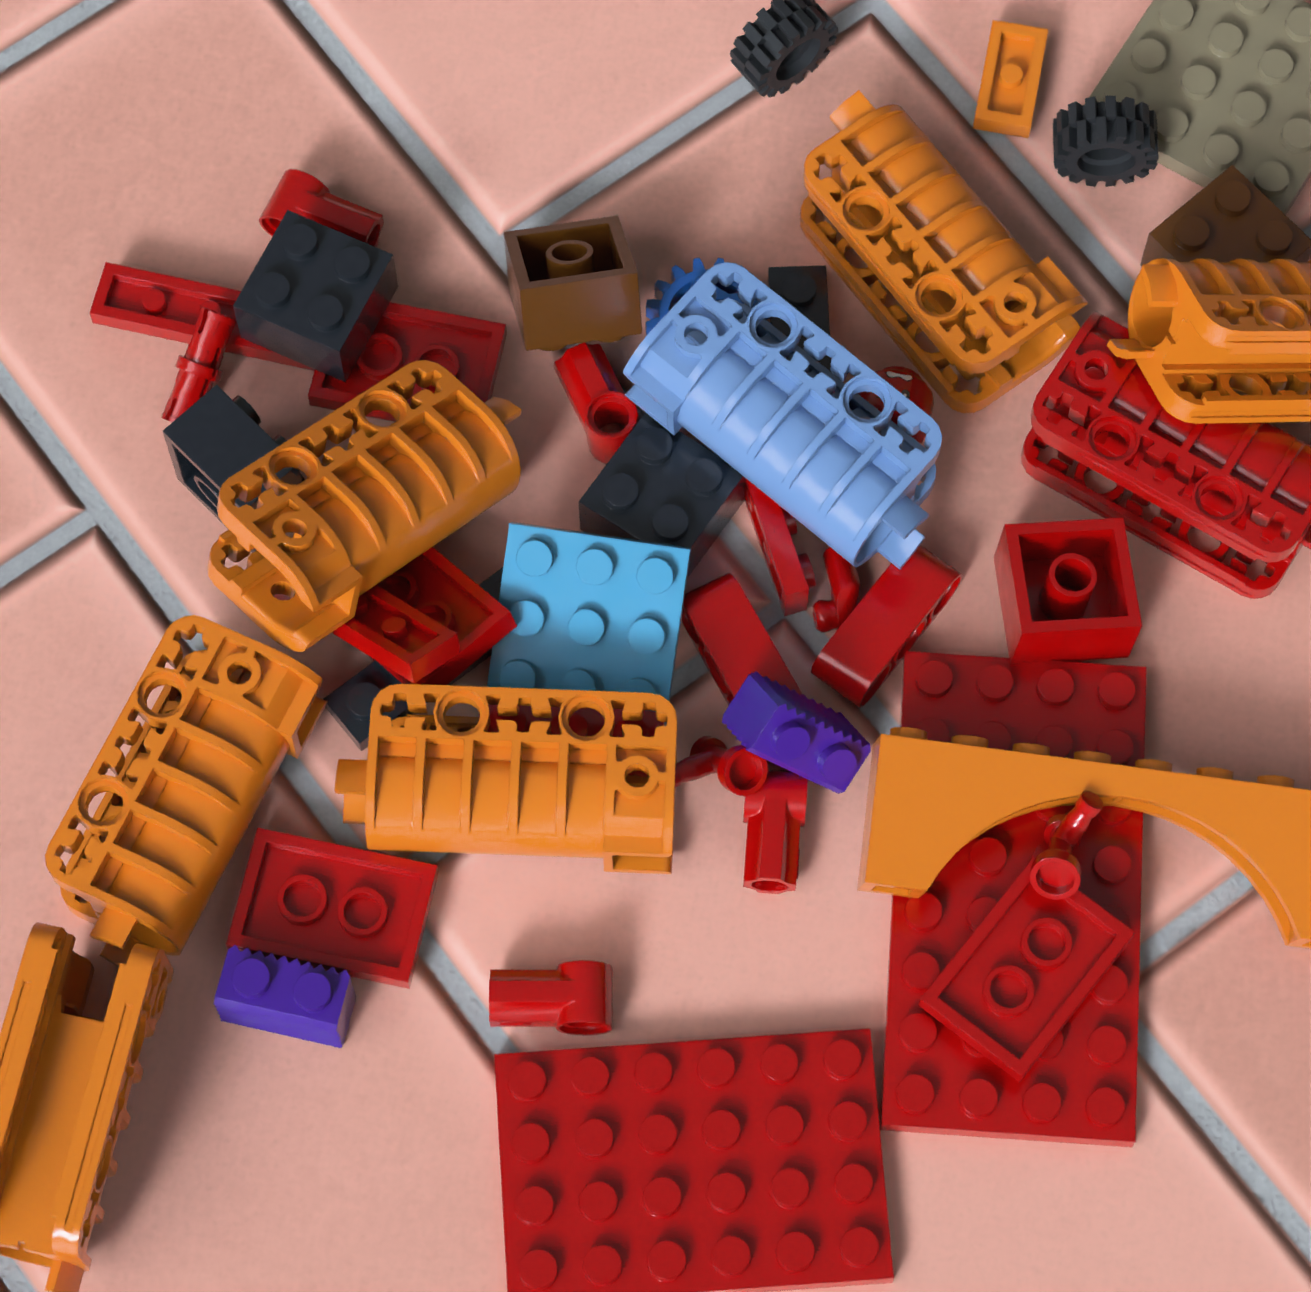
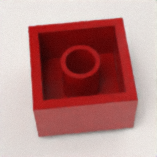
[993,518,1142,664]

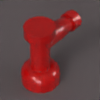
[675,736,768,796]
[1030,791,1104,900]

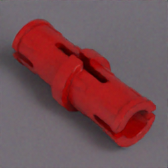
[161,307,237,423]

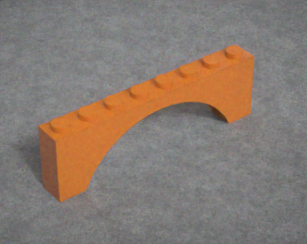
[857,727,1311,949]

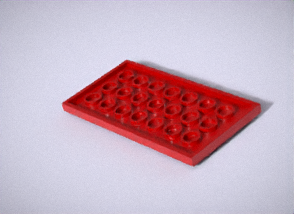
[880,651,1147,1148]

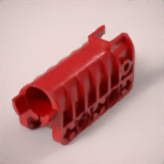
[1021,311,1311,599]

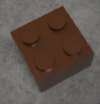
[1140,165,1311,267]
[503,215,642,351]

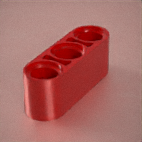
[810,545,963,708]
[681,572,802,706]

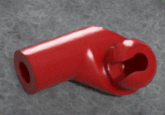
[812,547,861,633]

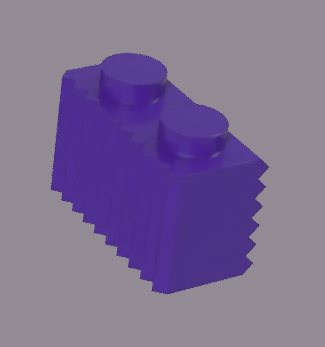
[722,671,871,794]
[214,945,356,1048]

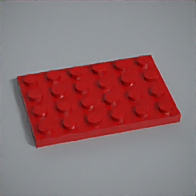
[494,1028,894,1292]

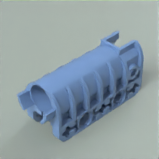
[623,262,942,570]

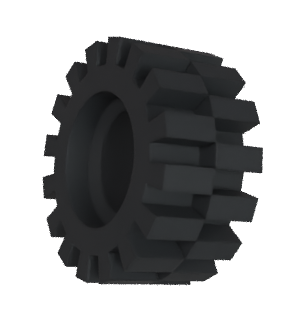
[730,0,838,97]
[1053,96,1159,187]

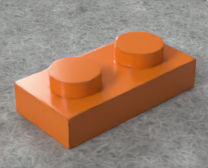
[973,20,1048,138]

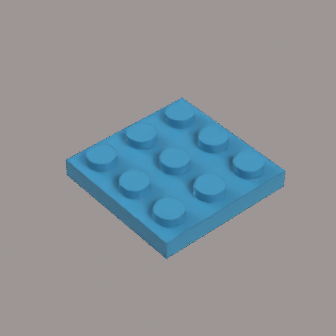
[487,522,692,726]

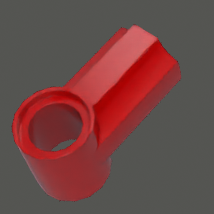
[259,169,384,247]
[554,342,639,464]
[743,770,808,894]
[489,960,613,1036]

